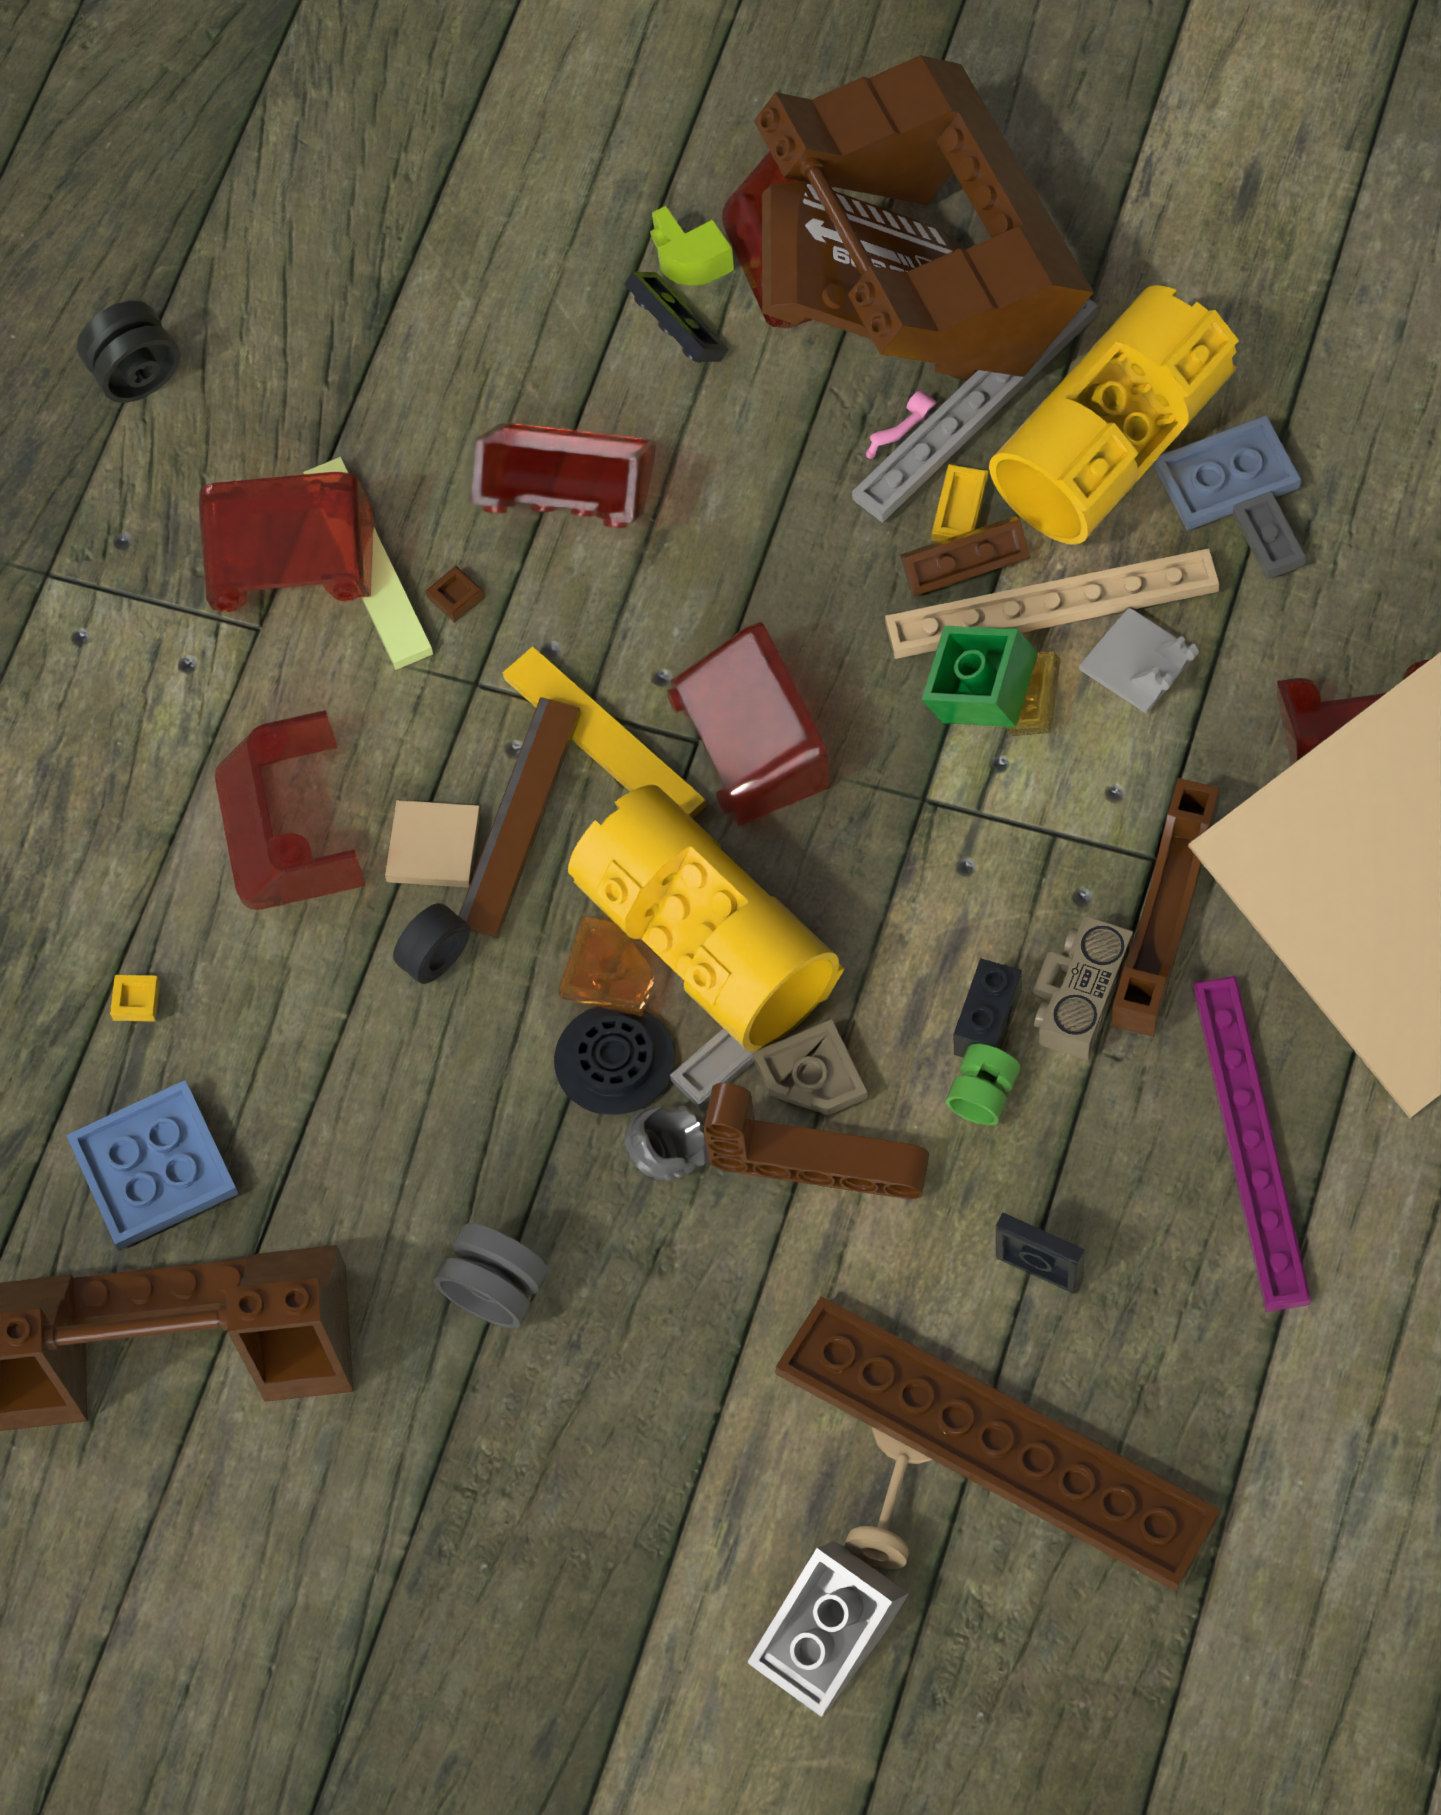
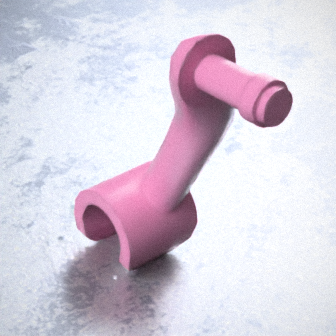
[866,390,937,459]

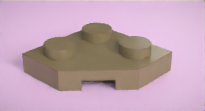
[752,1019,868,1116]

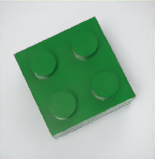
[922,626,1038,727]

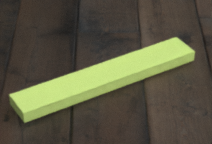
[303,457,433,670]

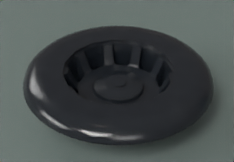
[554,1003,675,1115]

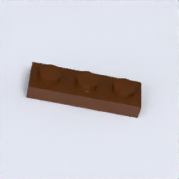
[900,516,1030,596]

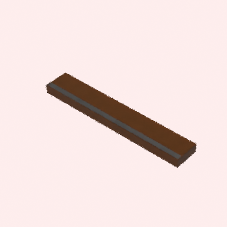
[459,697,581,938]

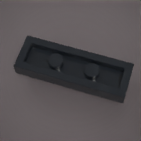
[624,272,729,363]

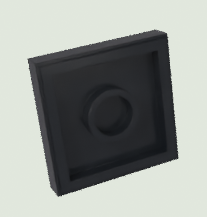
[996,1212,1085,1294]

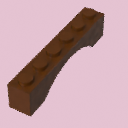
[1112,778,1220,1037]

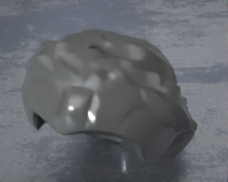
[625,1105,709,1180]

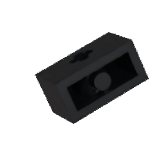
[953,958,1022,1058]

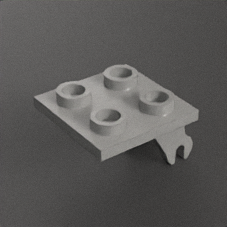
[1079,607,1199,714]

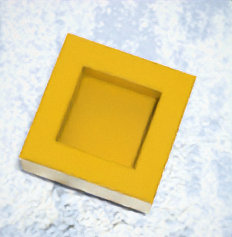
[110,975,160,1022]

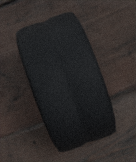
[393,903,470,984]

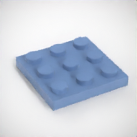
[66,1080,239,1250]

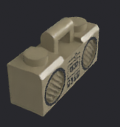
[1033,917,1133,1061]

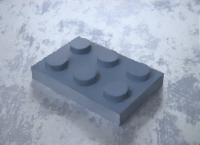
[1154,416,1301,531]

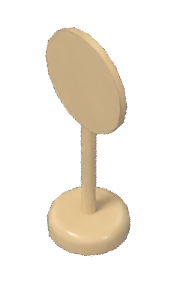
[844,1427,933,1569]

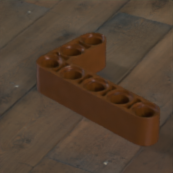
[703,1083,929,1199]

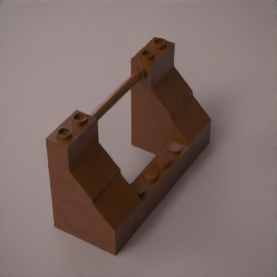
[754,55,1094,377]
[0,1245,353,1431]

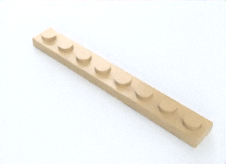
[885,549,1219,659]

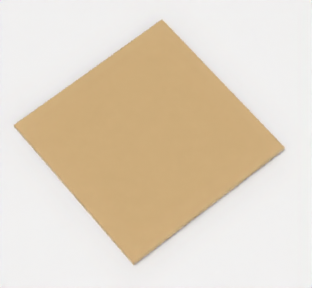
[1188,652,1441,1118]

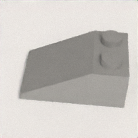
[747,1541,909,1717]

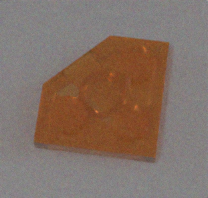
[558,916,654,1016]

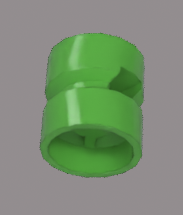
[946,1044,1020,1126]

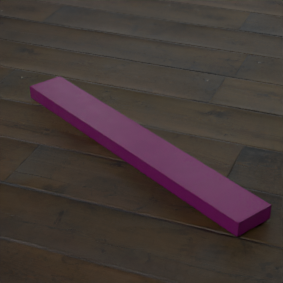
[1193,976,1311,1312]

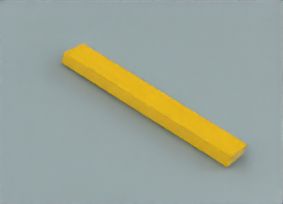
[502,646,706,818]

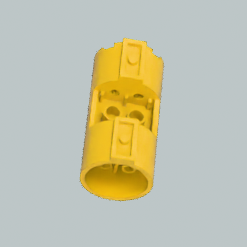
[989,285,1239,545]
[568,785,845,1052]

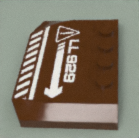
[762,181,977,381]

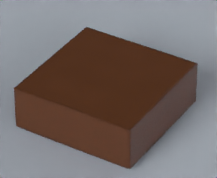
[426,566,485,623]

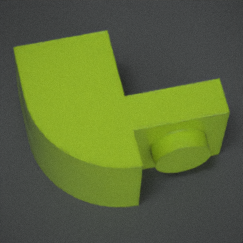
[650,206,734,286]

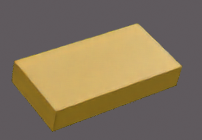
[931,464,988,542]

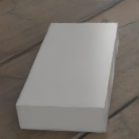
[670,1029,754,1110]

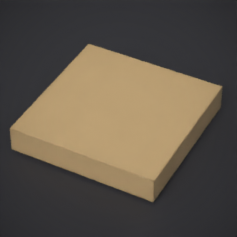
[385,800,481,888]

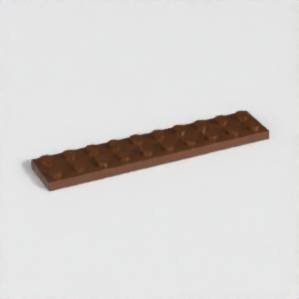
[775,1296,1221,1592]

